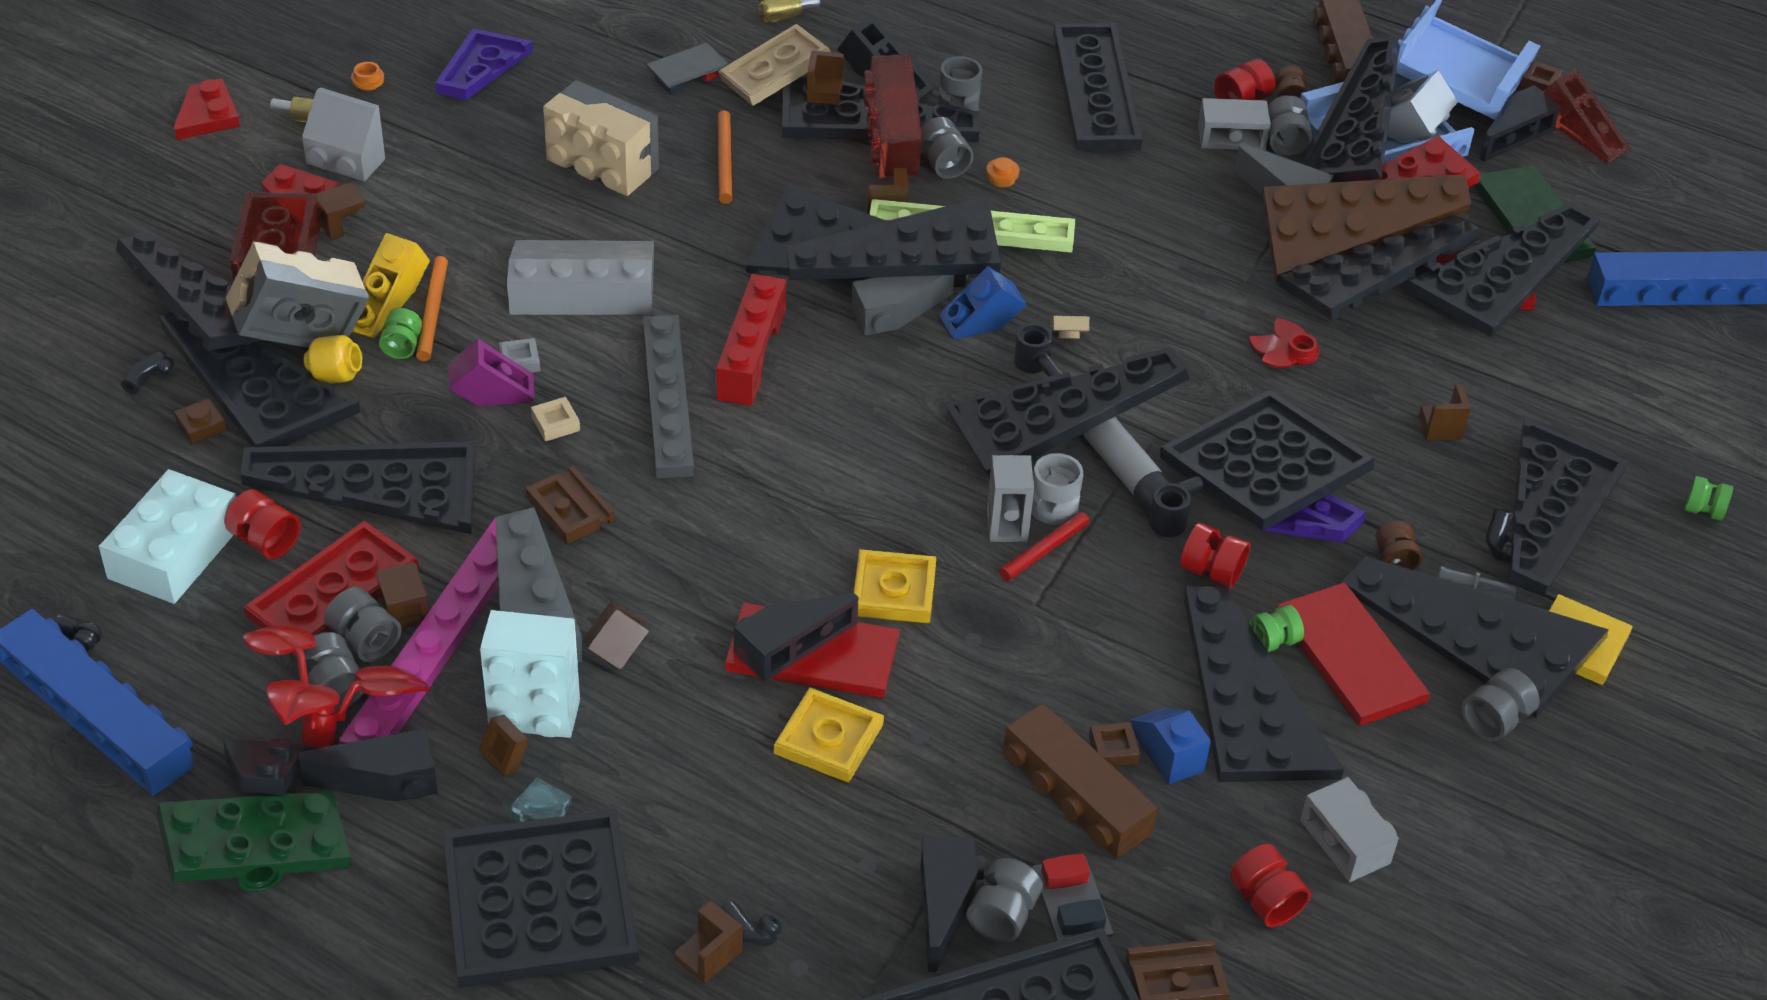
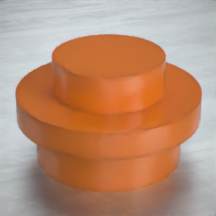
[351,62,384,91]
[986,157,1020,188]

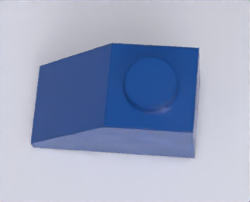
[1128,708,1211,785]

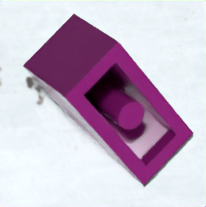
[449,339,535,406]

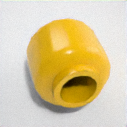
[304,335,362,384]

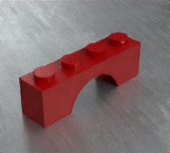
[716,274,786,406]

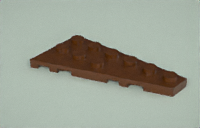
[1262,175,1471,282]

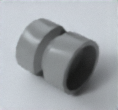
[1031,453,1084,525]

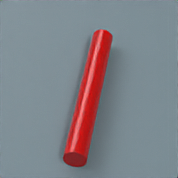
[999,512,1090,581]

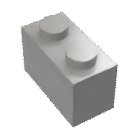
[1198,98,1271,151]
[987,455,1034,542]
[1300,777,1399,883]

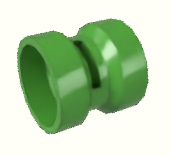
[379,308,422,359]
[1684,475,1734,521]
[1249,605,1304,652]

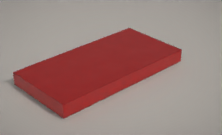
[243,521,419,636]
[1277,582,1430,726]
[725,603,900,699]

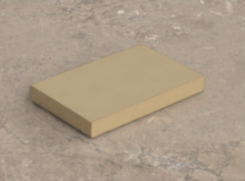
[718,24,830,106]

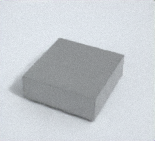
[499,338,540,373]

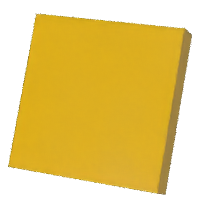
[854,549,936,624]
[1549,594,1633,685]
[774,687,884,783]

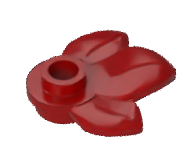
[1249,318,1320,368]

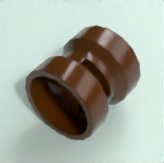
[1275,65,1308,98]
[1375,520,1423,570]

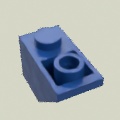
[939,266,1027,339]

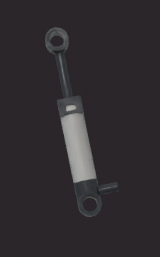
[1014,323,1204,537]

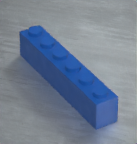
[1586,251,1767,306]
[0,608,194,796]

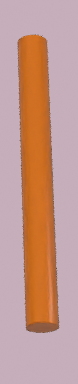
[717,110,732,204]
[416,256,448,362]

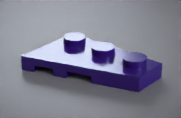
[435,28,533,100]

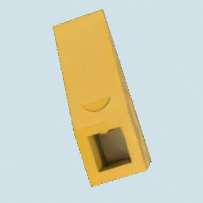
[352,233,430,339]

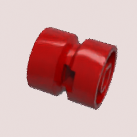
[1214,58,1275,100]
[224,489,301,560]
[1180,522,1251,589]
[1229,844,1311,928]

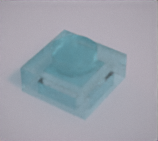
[511,777,572,821]

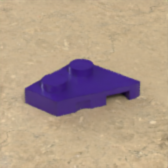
[1260,494,1365,543]

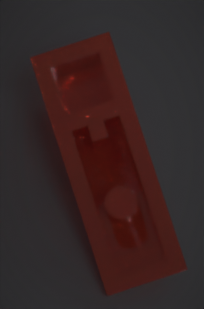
[1543,70,1631,163]

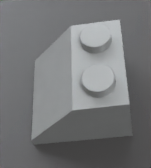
[1387,70,1458,144]
[302,87,385,182]

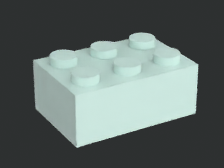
[99,469,236,604]
[480,610,580,738]

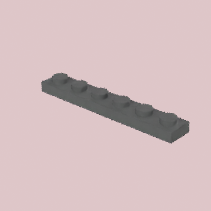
[643,315,694,479]

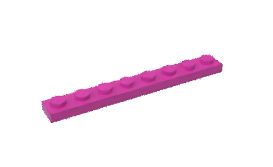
[339,517,499,745]

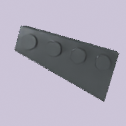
[496,507,582,663]

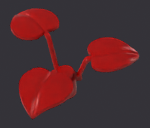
[243,625,430,748]

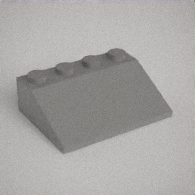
[507,240,654,315]

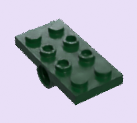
[156,791,351,892]

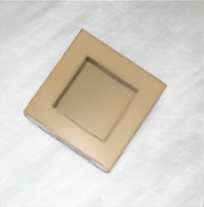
[1050,316,1090,339]
[531,397,580,441]

